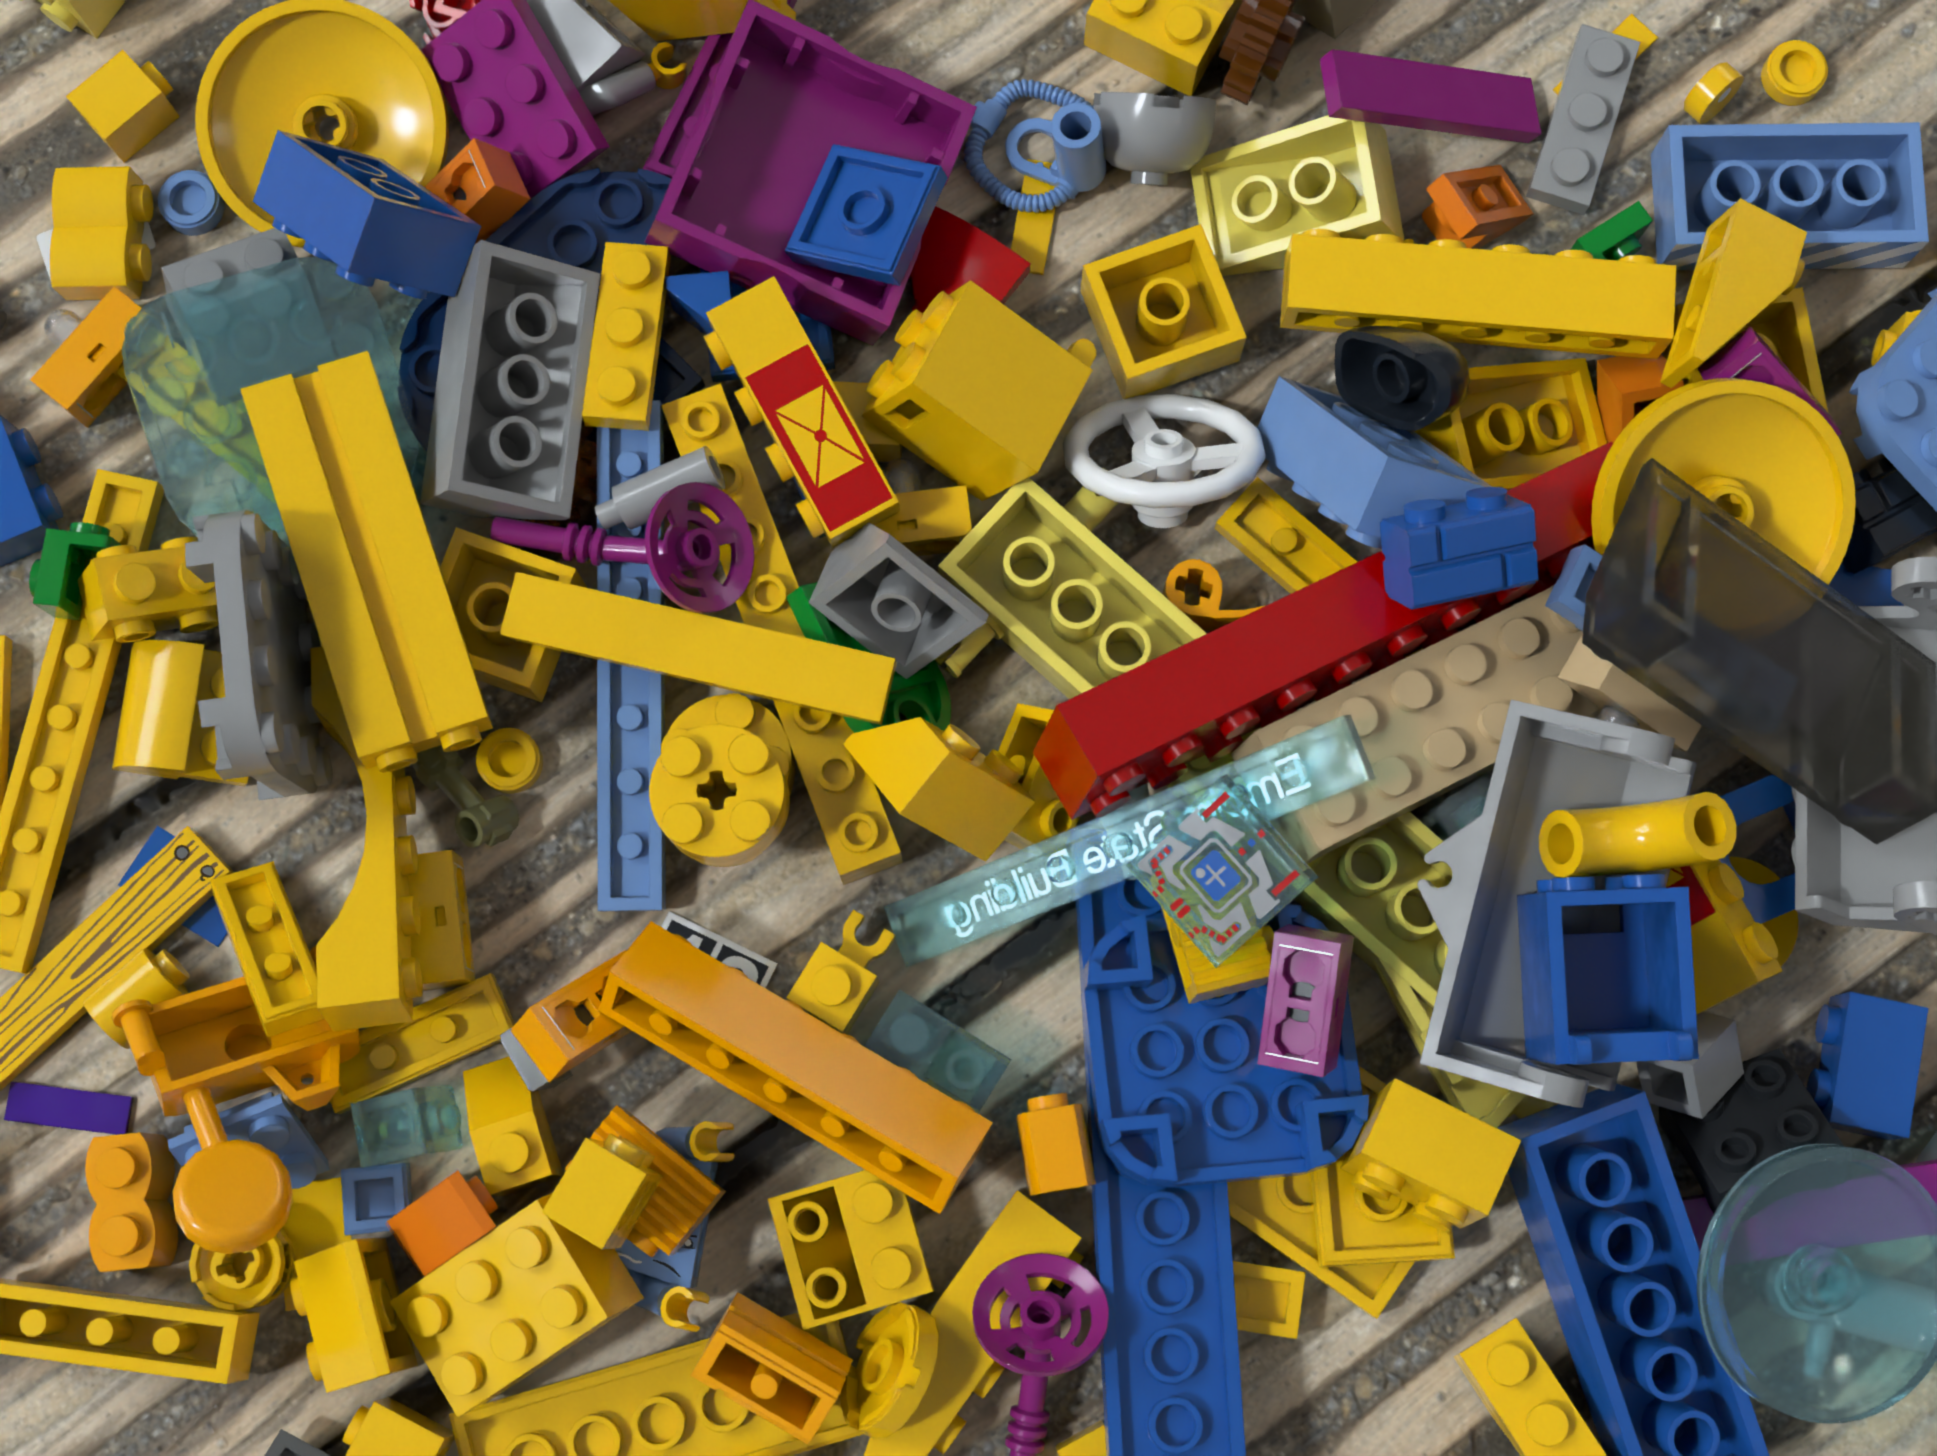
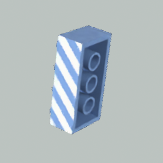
[1651,122,1929,270]

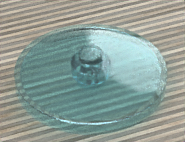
[1697,1144,1937,1424]

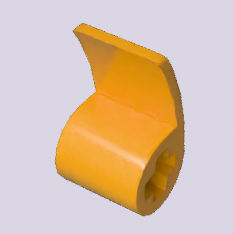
[1162,559,1266,632]

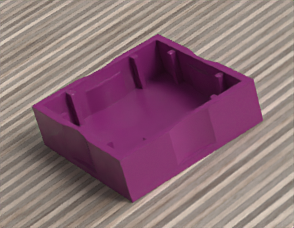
[644,0,977,346]

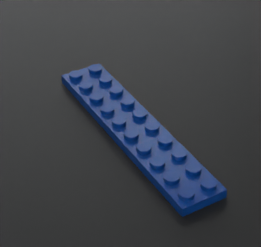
[1072,826,1246,1456]

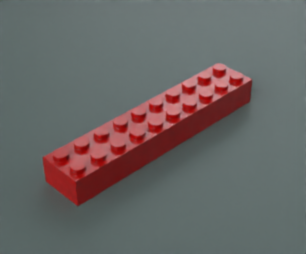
[1033,441,1613,820]

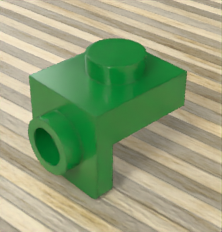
[29,522,121,620]

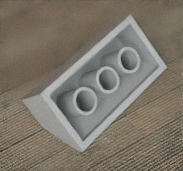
[420,240,600,520]

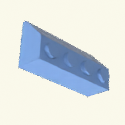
[1257,376,1492,549]

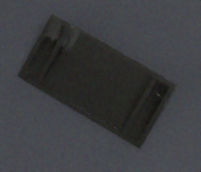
[1582,458,1937,845]

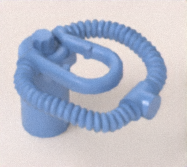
[964,79,1106,213]

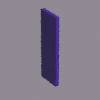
[4,1081,134,1135]

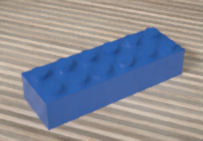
[1497,1083,1769,1456]

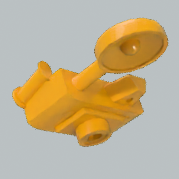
[111,946,360,1254]

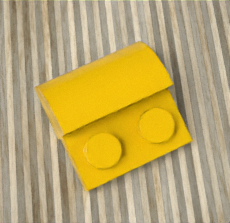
[112,640,249,786]

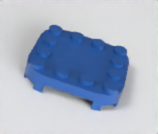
[1081,903,1369,1188]

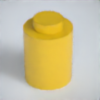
[83,948,190,1049]

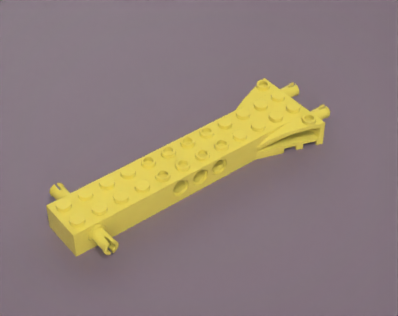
[934,468,1558,1128]

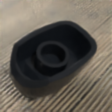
[1334,326,1470,431]

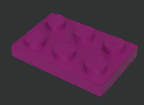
[421,0,610,199]

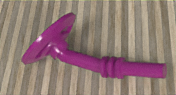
[491,482,754,613]
[972,1253,1109,1456]

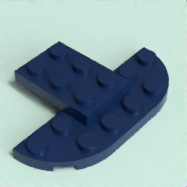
[397,168,705,452]

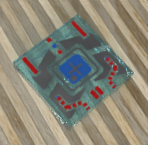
[1126,774,1318,968]

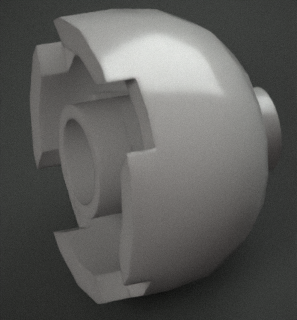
[1093,92,1216,186]

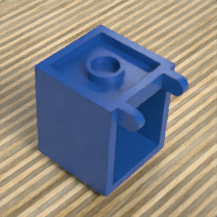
[1517,874,1699,1065]

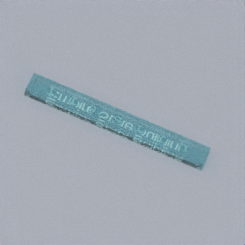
[884,714,1376,967]

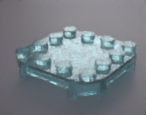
[122,256,420,536]

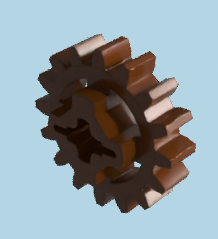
[1219,0,1305,105]

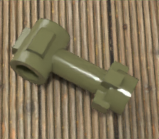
[412,745,519,848]

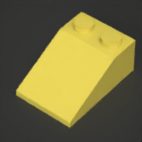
[1190,115,1404,276]

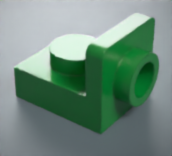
[1570,201,1653,261]

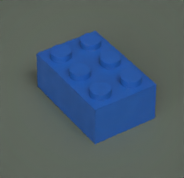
[252,130,481,299]

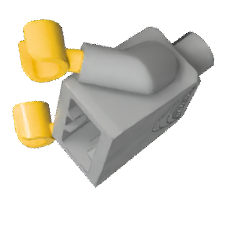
[526,0,687,116]

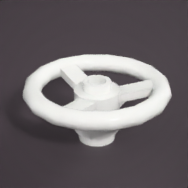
[1063,394,1266,528]

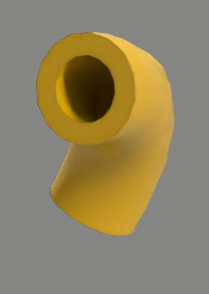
[1539,792,1736,878]

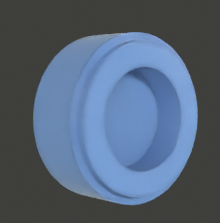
[158,170,225,236]

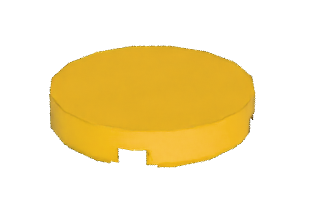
[840,1302,939,1438]

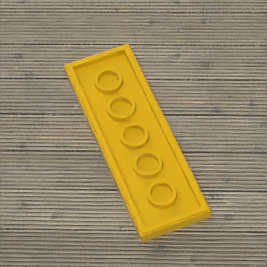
[449,1312,863,1456]

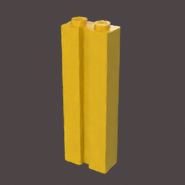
[240,351,493,773]

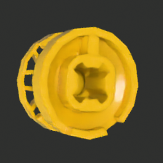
[189,1228,296,1311]

